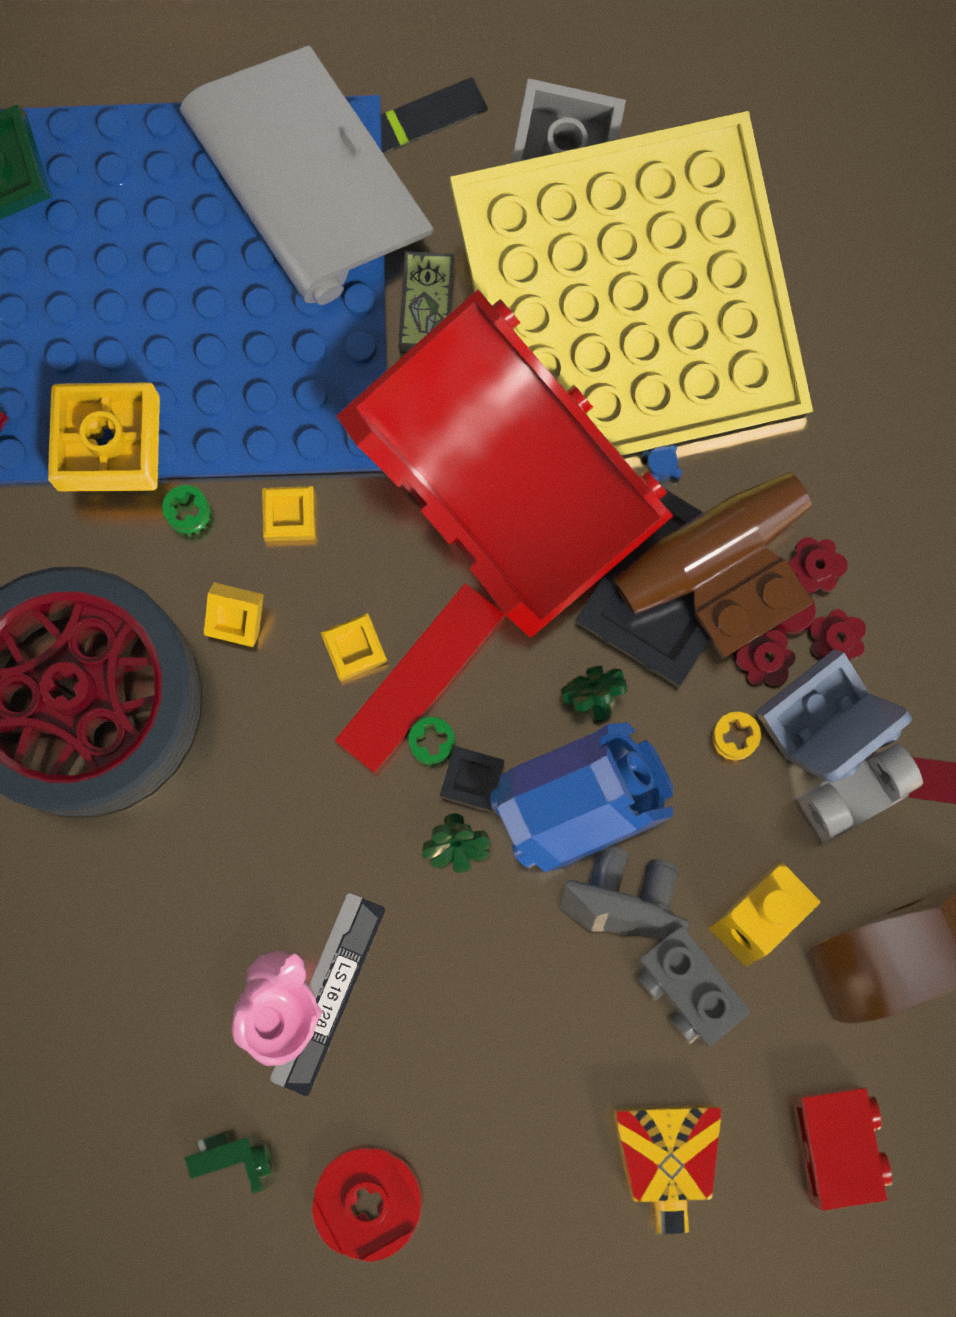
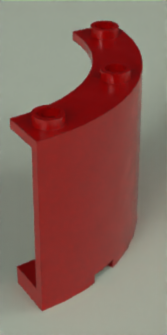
[336,289,673,638]

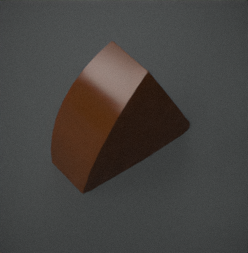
[806,883,956,1023]

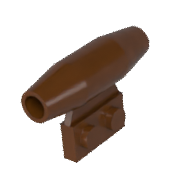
[613,472,813,659]

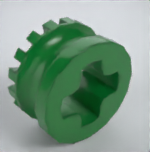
[162,485,211,535]
[409,717,455,766]

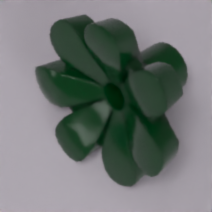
[422,813,491,873]

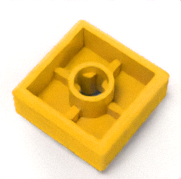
[48,382,160,491]

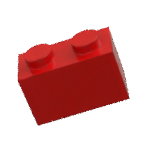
[793,1086,892,1211]

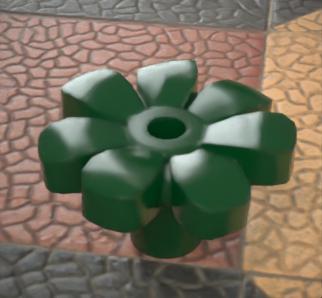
[560,665,628,721]

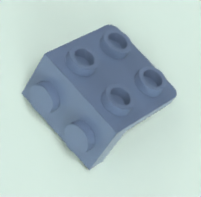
[755,649,912,782]

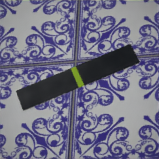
[381,77,488,153]

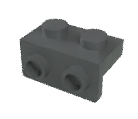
[635,927,750,1047]

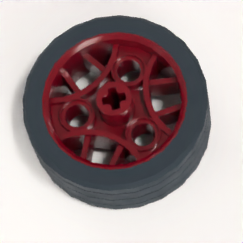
[0,567,201,816]

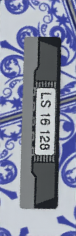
[270,893,385,1096]

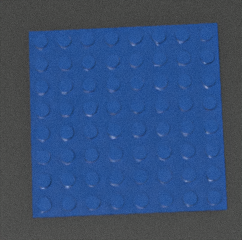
[0,95,387,484]

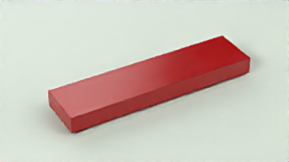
[334,583,505,775]

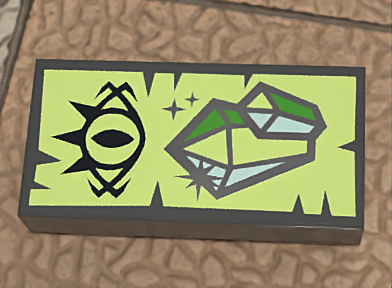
[398,251,455,352]

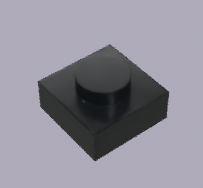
[440,746,505,812]

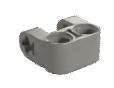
[796,744,923,844]

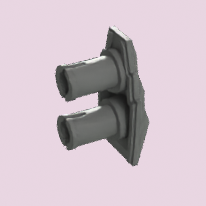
[559,846,690,939]

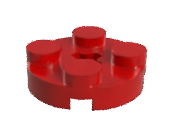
[312,1147,422,1262]

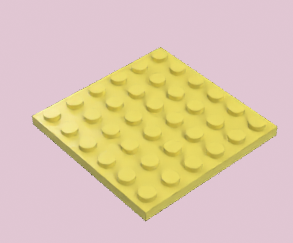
[450,111,813,456]

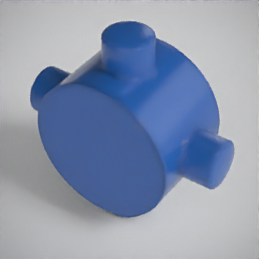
[642,444,683,481]

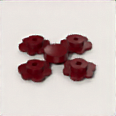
[736,537,866,686]

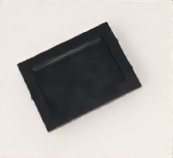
[575,488,710,687]

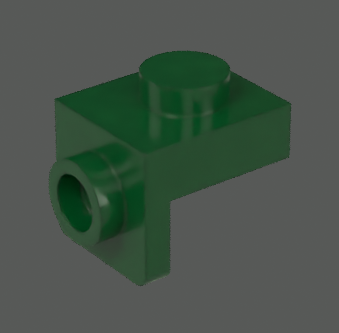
[184,1131,274,1194]

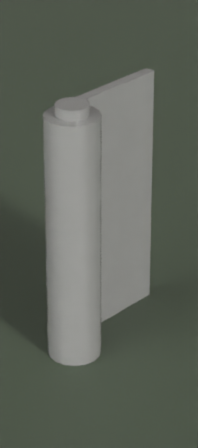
[180,45,434,305]

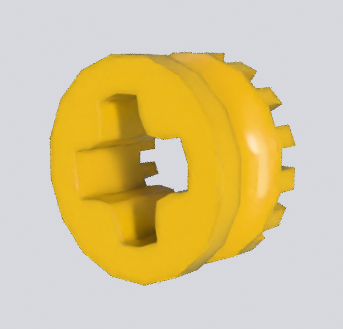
[711,711,761,761]

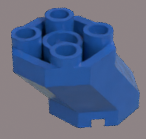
[490,722,673,872]

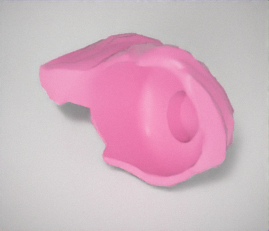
[231,950,323,1066]

